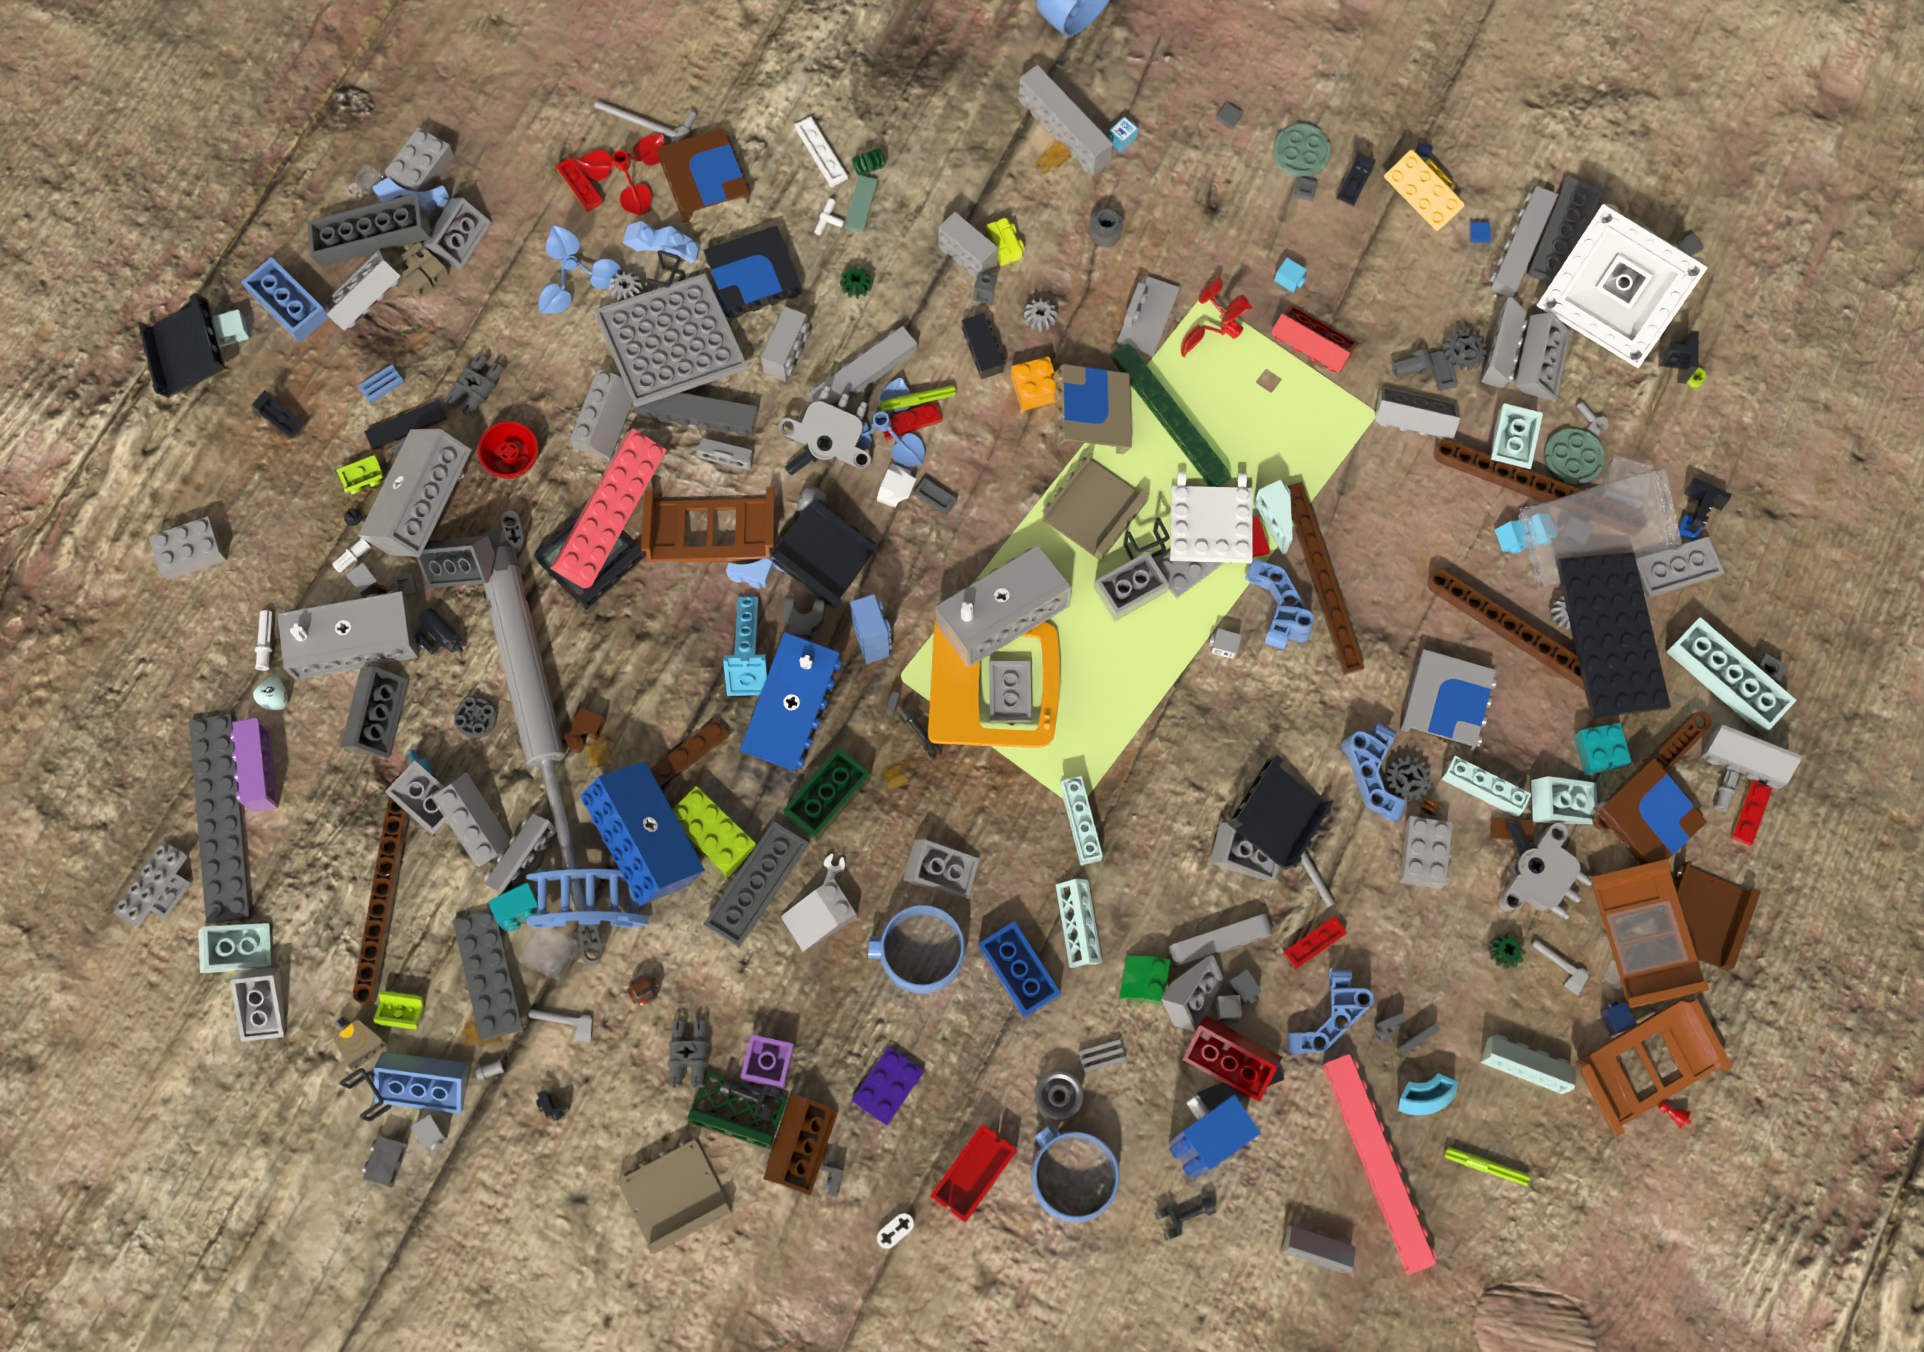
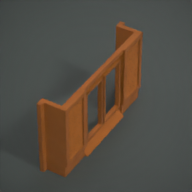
[641,487,774,563]
[1575,998,1733,1137]

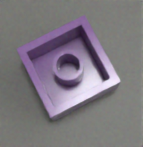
[741,1035,795,1089]

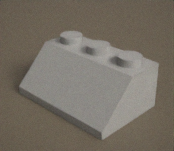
[422,198,492,269]
[1281,1223,1355,1273]

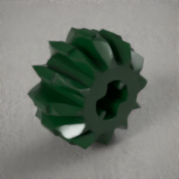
[852,149,886,176]
[840,265,873,299]
[1488,932,1526,969]

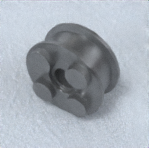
[1034,1071,1083,1122]

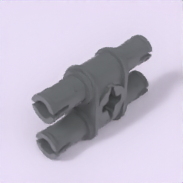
[443,353,504,417]
[667,1020,709,1088]

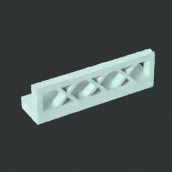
[1056,879,1102,968]

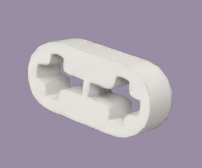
[877,1213,914,1249]

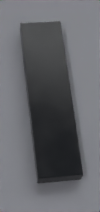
[364,400,447,450]
[1196,1066,1285,1112]

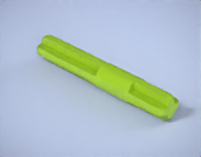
[879,385,956,412]
[1444,1147,1530,1186]

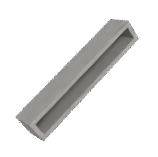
[1490,186,1558,298]
[808,326,917,407]

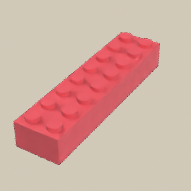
[550,428,667,589]

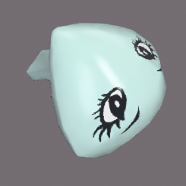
[253,675,288,710]

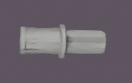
[1714,770,1739,812]

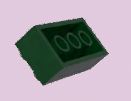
[783,747,871,842]

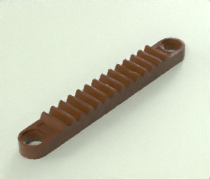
[1592,711,1712,830]

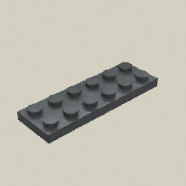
[1528,176,1604,284]
[703,821,809,948]
[453,909,524,1042]

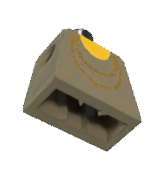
[334,1016,388,1071]

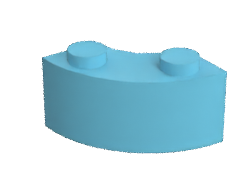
[1495,513,1558,554]
[1398,1073,1458,1115]

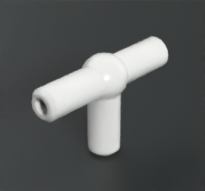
[814,198,844,235]

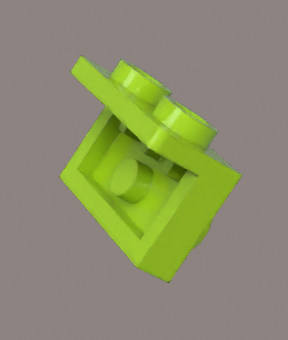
[337,455,385,495]
[374,991,424,1030]

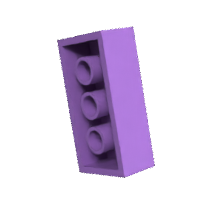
[230,718,278,813]

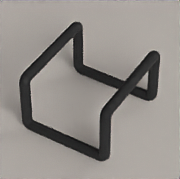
[646,250,685,291]
[1123,517,1170,560]
[339,1068,392,1122]

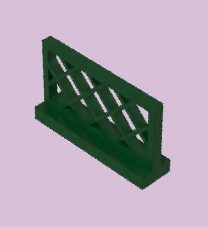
[687,1071,788,1150]

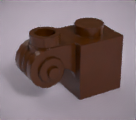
[562,708,606,753]

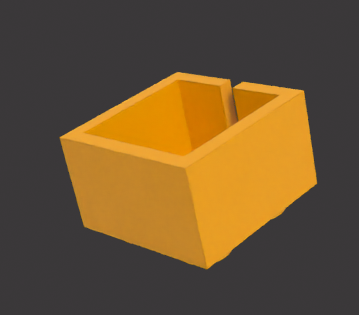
[1010,357,1056,411]

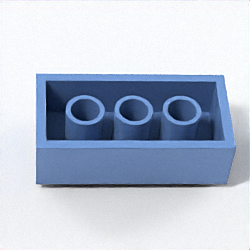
[241,257,329,343]
[850,594,892,664]

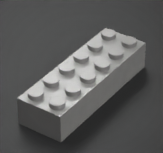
[1018,65,1113,176]

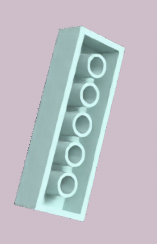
[1667,617,1796,735]

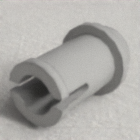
[475,1059,504,1081]

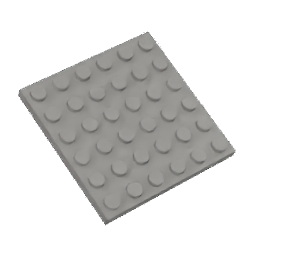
[594,273,748,407]

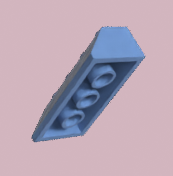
[374,1052,468,1114]

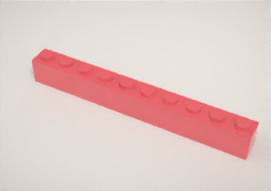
[1322,1054,1436,1274]

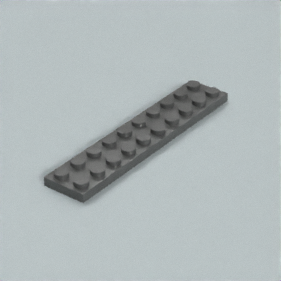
[189,714,251,925]

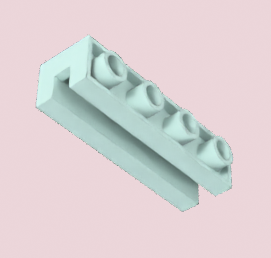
[1441,756,1531,817]
[1060,776,1103,866]

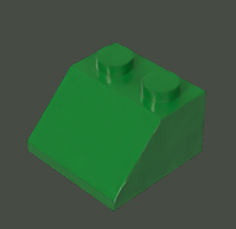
[1119,956,1170,1006]

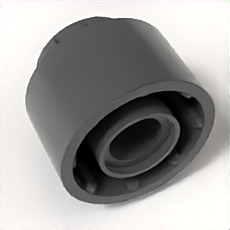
[1089,208,1123,247]

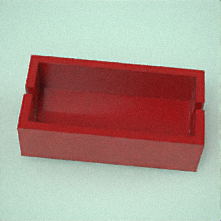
[930,1124,1018,1224]

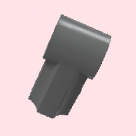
[1392,349,1434,378]

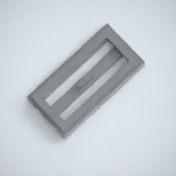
[1078,1039,1126,1073]

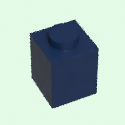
[1600,1001,1636,1036]

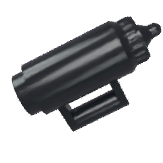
[415,608,464,655]

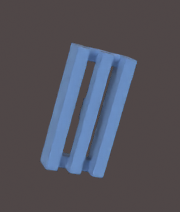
[358,365,404,404]

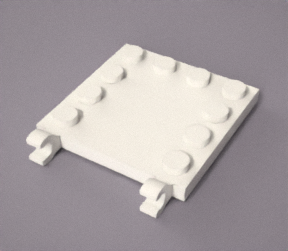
[1170,472,1252,563]

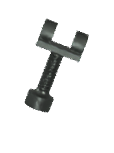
[899,707,942,760]
[719,1077,781,1121]
[1154,1196,1217,1241]

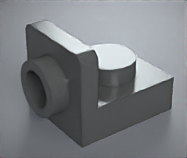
[973,272,997,305]
[1375,1013,1406,1045]
[820,1163,844,1198]

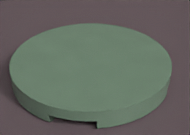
[1273,123,1331,178]
[1544,428,1605,486]

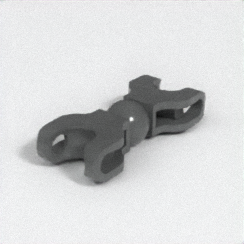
[782,595,825,642]

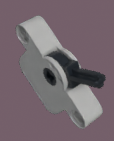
[779,385,872,476]
[1499,820,1592,919]

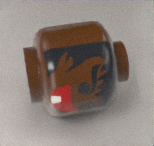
[627,974,660,1006]

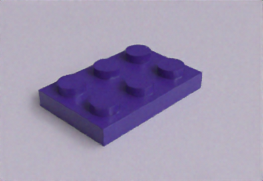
[851,1047,924,1126]

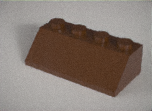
[763,1094,838,1195]

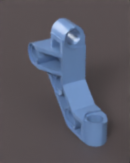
[1245,560,1314,650]
[1341,722,1407,822]
[1288,968,1374,1054]

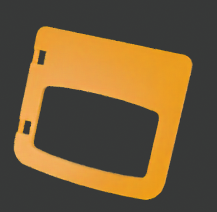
[928,620,1059,748]

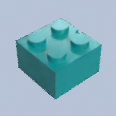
[1574,723,1632,776]
[488,883,538,932]

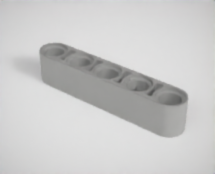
[1169,914,1273,967]

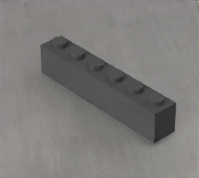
[634,393,758,436]

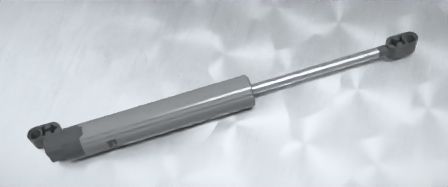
[481,511,603,966]

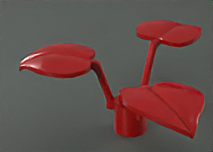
[577,134,664,216]
[1180,276,1253,358]

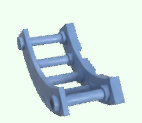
[527,869,649,929]

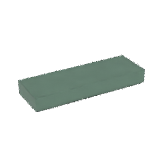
[845,176,878,233]

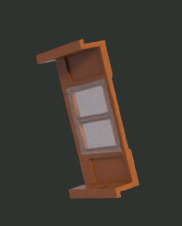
[1591,859,1709,1009]

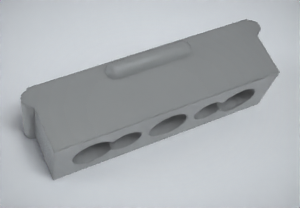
[696,438,752,470]

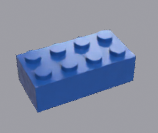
[978,921,1061,1020]

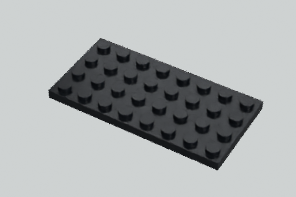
[1556,552,1671,718]

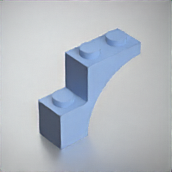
[372,177,450,215]
[622,221,700,263]
[726,538,784,588]

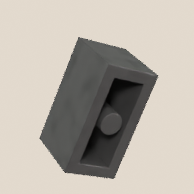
[362,1136,408,1188]

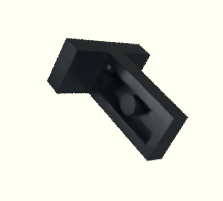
[1336,152,1376,207]
[252,390,305,440]
[1684,477,1731,533]

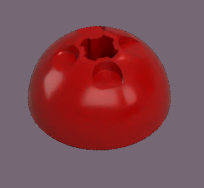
[477,421,538,479]

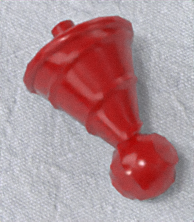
[1658,1101,1692,1129]

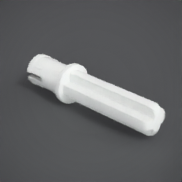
[255,610,272,671]

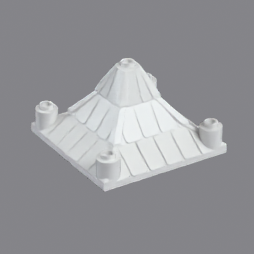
[1537,203,1708,368]

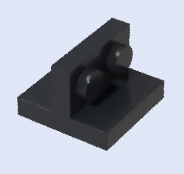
[1658,330,1699,384]

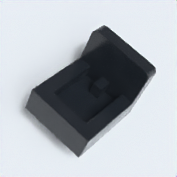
[536,1090,569,1121]

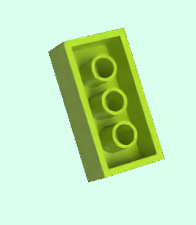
[672,786,756,878]

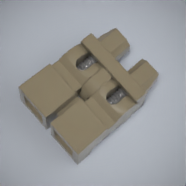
[389,242,449,299]

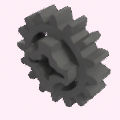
[1443,329,1487,371]
[1385,756,1432,802]

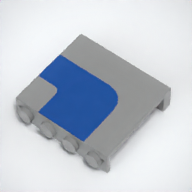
[1400,649,1497,751]

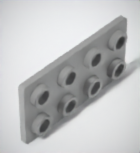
[1117,275,1180,355]
[114,841,190,928]

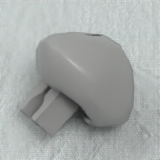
[797,486,827,514]

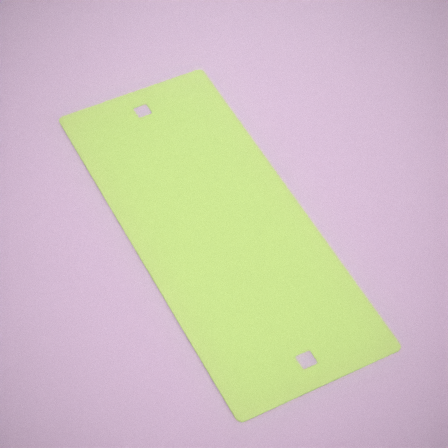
[901,300,1375,798]

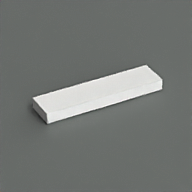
[794,117,848,188]

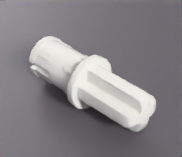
[333,538,370,573]

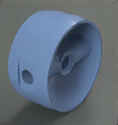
[1037,0,1109,36]

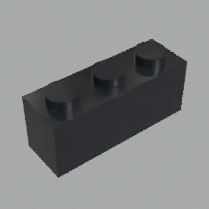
[961,313,1006,379]

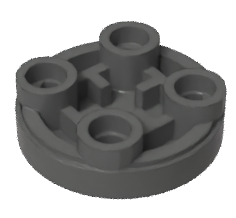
[454,697,497,739]

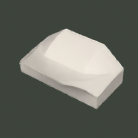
[877,464,916,508]

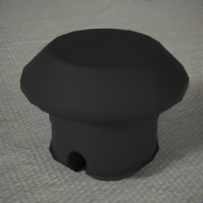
[344,508,362,526]

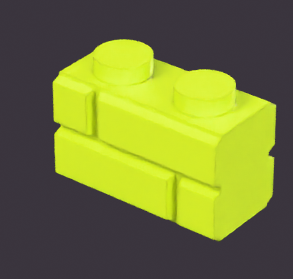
[985,218,1024,266]

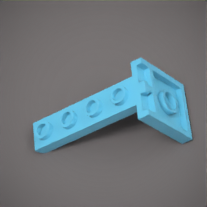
[723,597,768,696]

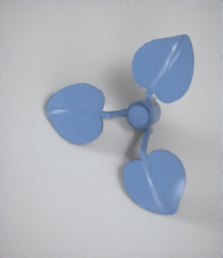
[538,225,623,314]
[857,378,925,467]

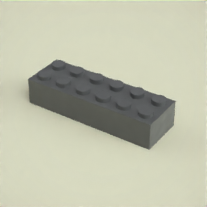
[307,193,431,266]

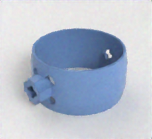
[868,905,966,994]
[1031,1124,1120,1223]

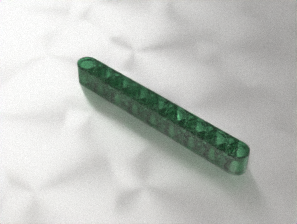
[1110,343,1231,487]

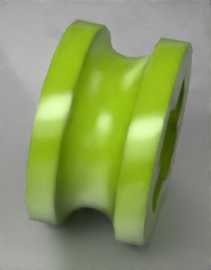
[1687,368,1706,388]

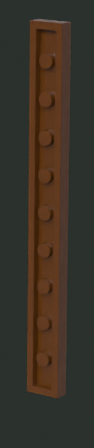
[1288,482,1365,675]

